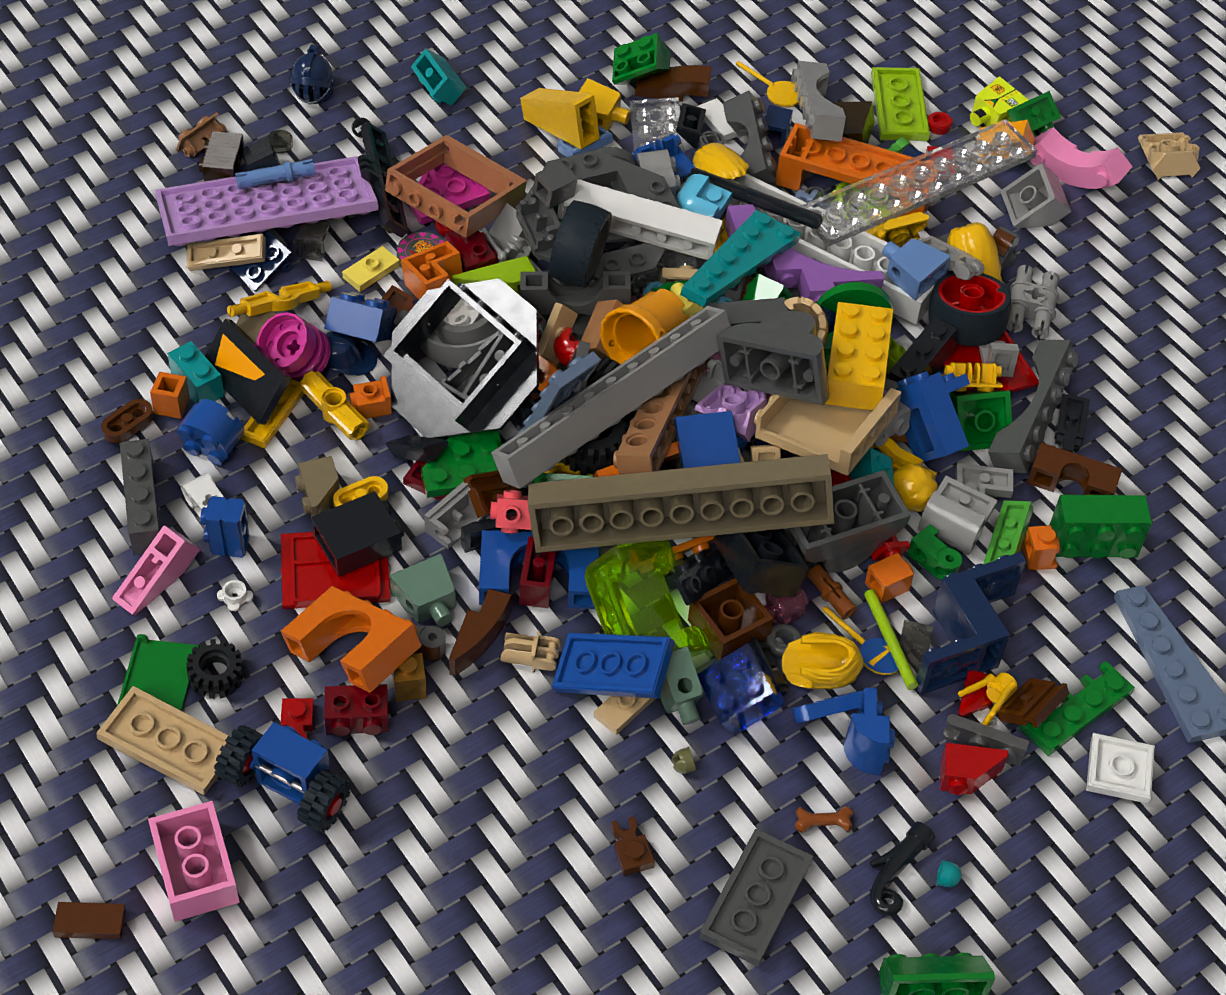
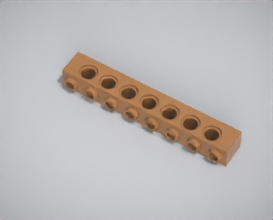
[613,357,711,475]

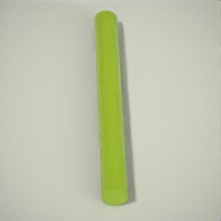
[864,589,918,690]

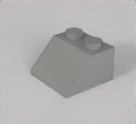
[1000,162,1071,229]

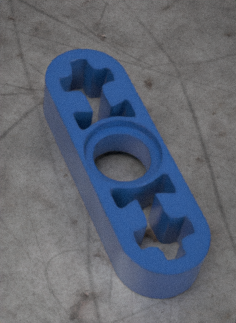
[792,687,879,723]

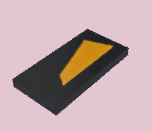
[205,318,292,425]

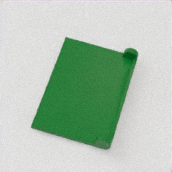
[117,634,199,711]

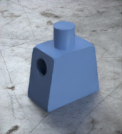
[882,239,951,301]

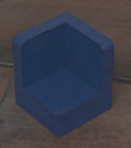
[765,105,793,147]

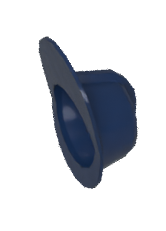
[324,331,377,376]

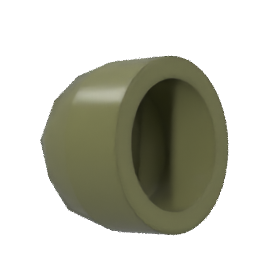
[671,747,696,774]

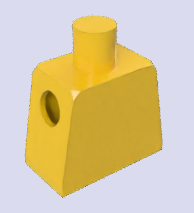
[579,78,631,131]

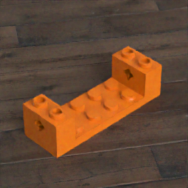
[775,123,940,218]

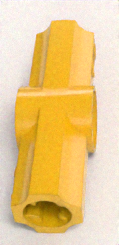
[299,370,370,441]

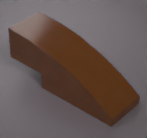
[635,65,712,102]
[449,589,511,676]

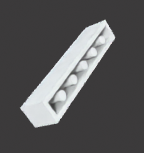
[557,180,723,260]

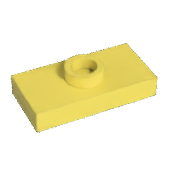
[342,246,400,292]

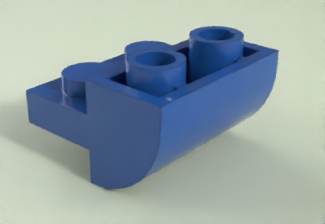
[844,688,895,775]

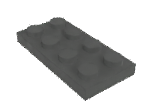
[699,829,814,967]

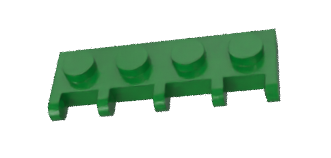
[1019,661,1135,756]

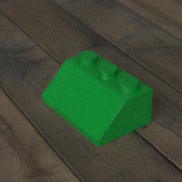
[879,953,995,995]

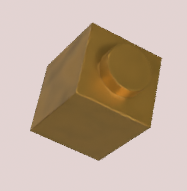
[393,653,426,702]

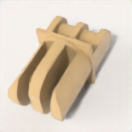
[500,631,561,673]

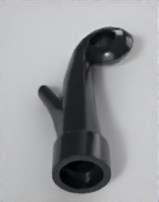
[870,821,935,916]

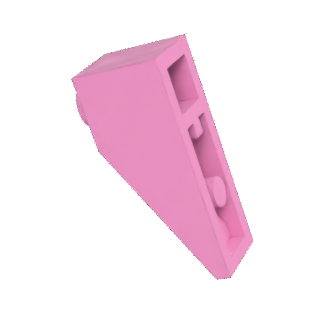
[112,525,201,616]

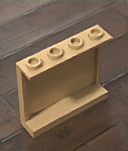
[754,388,901,476]

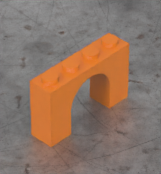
[281,586,421,693]

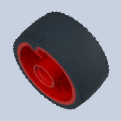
[929,272,1011,346]

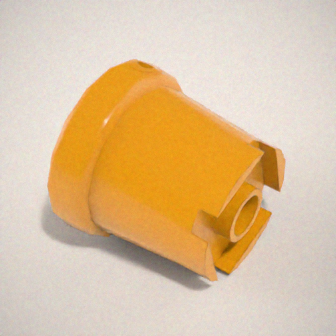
[600,289,689,364]

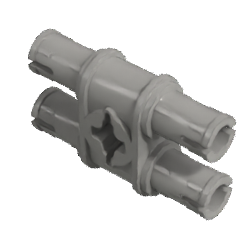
[1006,265,1059,339]

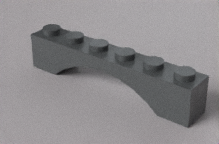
[988,340,1078,473]

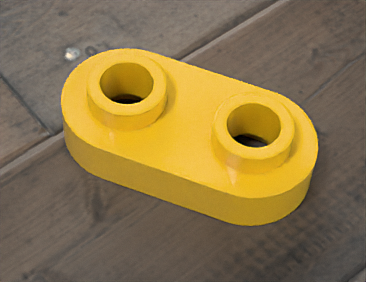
[333,476,388,508]

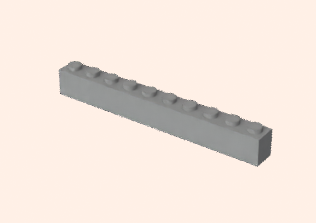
[491,306,731,489]

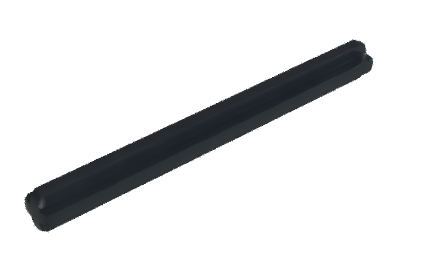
[688,168,823,229]

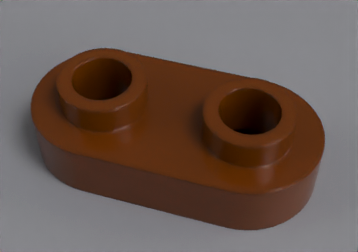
[101,399,154,443]

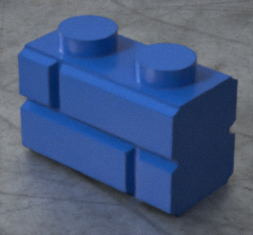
[200,496,250,558]

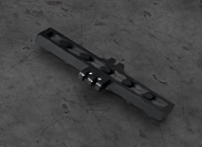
[357,121,409,238]

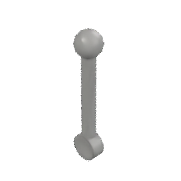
[480,227,508,261]

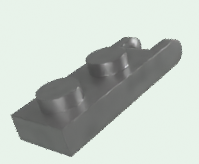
[942,714,1029,766]

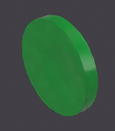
[817,282,893,334]

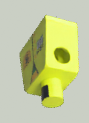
[970,77,1029,126]

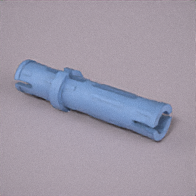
[235,159,316,190]

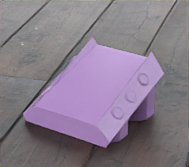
[695,384,768,443]

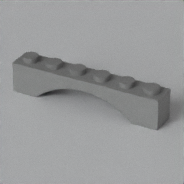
[791,61,846,141]

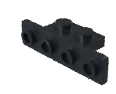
[666,549,733,606]

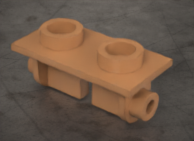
[176,112,227,157]

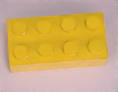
[825,302,893,410]

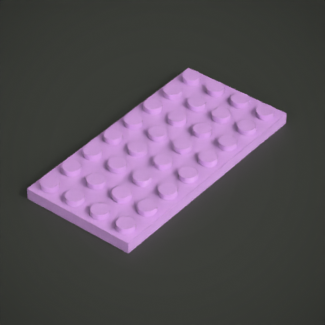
[155,156,379,246]

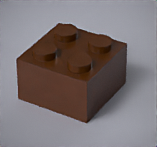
[688,578,774,664]

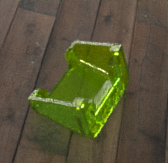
[585,540,710,657]

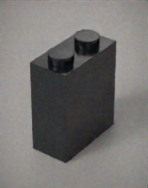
[311,491,404,577]

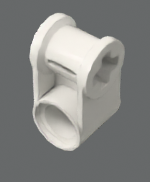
[181,473,223,526]

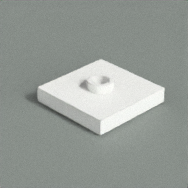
[1086,733,1155,804]

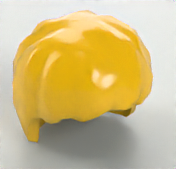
[893,463,938,512]

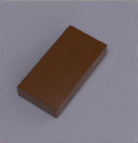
[52,902,126,939]

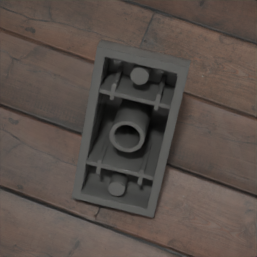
[717,311,830,405]
[789,470,911,573]

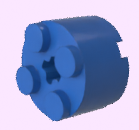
[177,399,245,466]

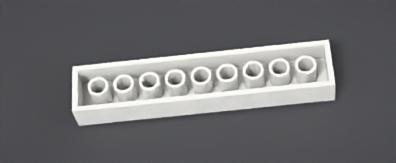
[720,173,934,324]

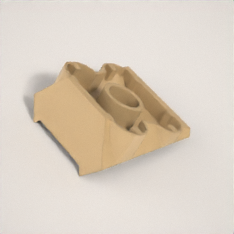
[1138,132,1200,180]

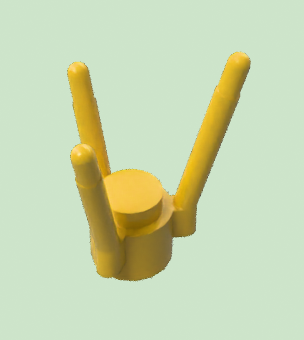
[958,672,1018,726]

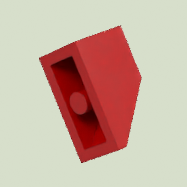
[940,743,1008,795]

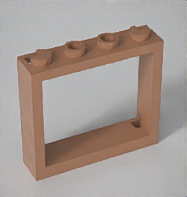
[385,135,527,238]

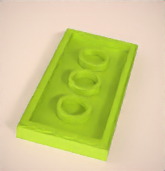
[871,67,930,141]

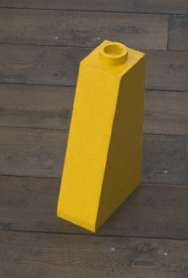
[520,88,600,149]

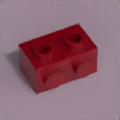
[446,230,499,273]
[324,684,389,736]

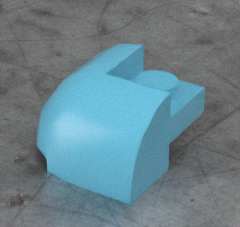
[675,174,733,220]

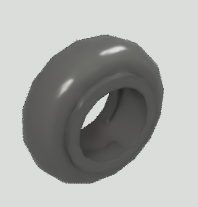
[765,624,802,657]

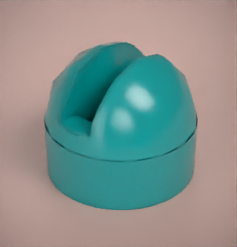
[936,860,962,887]

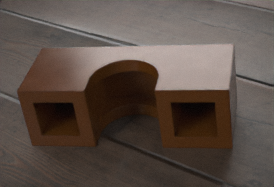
[1027,442,1123,495]

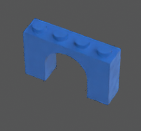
[479,530,599,609]

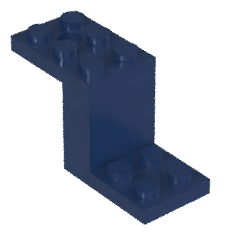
[915,552,1026,696]

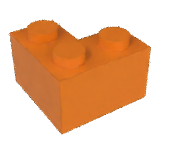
[401,241,463,300]

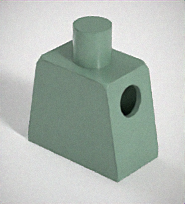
[390,554,456,627]
[660,647,703,725]

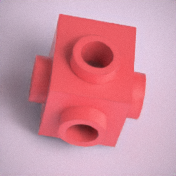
[490,490,531,534]

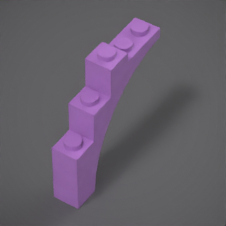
[724,204,884,303]

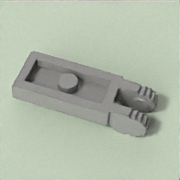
[919,236,984,281]

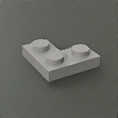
[955,463,1013,498]

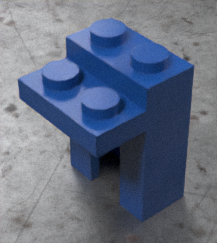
[895,371,970,462]

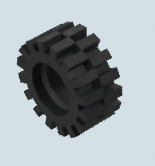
[186,639,243,699]

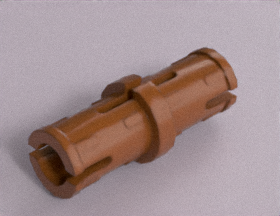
[806,564,857,620]

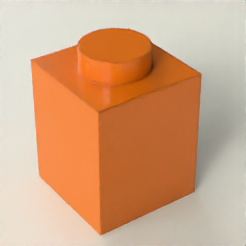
[150,372,190,419]
[865,553,914,604]

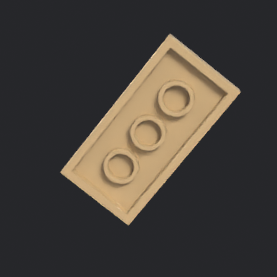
[96,686,228,796]

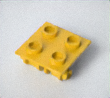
[941,362,1003,392]

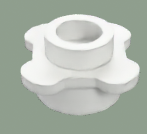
[217,580,253,611]

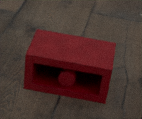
[519,536,557,608]

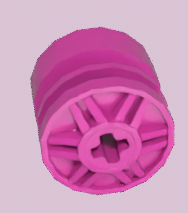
[257,312,331,381]

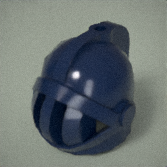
[289,44,335,104]

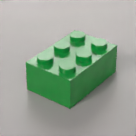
[1049,495,1152,559]

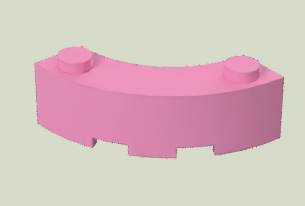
[1029,127,1133,189]

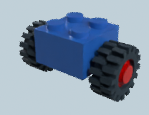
[214,722,351,833]

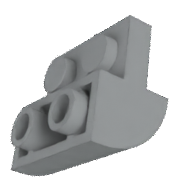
[918,476,998,555]

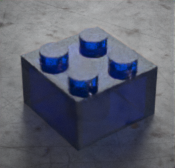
[697,643,786,736]

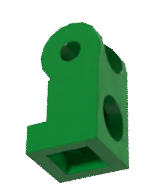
[907,524,962,581]

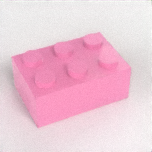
[148,801,240,922]

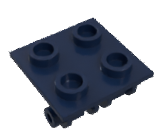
[229,230,292,292]

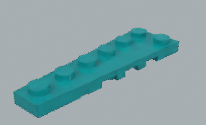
[680,210,802,307]

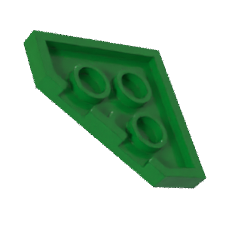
[421,431,502,498]

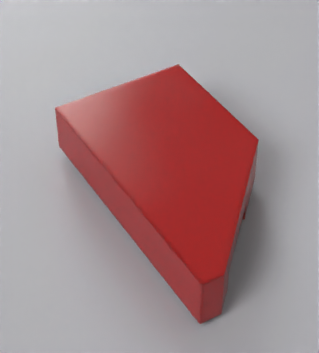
[958,670,996,718]

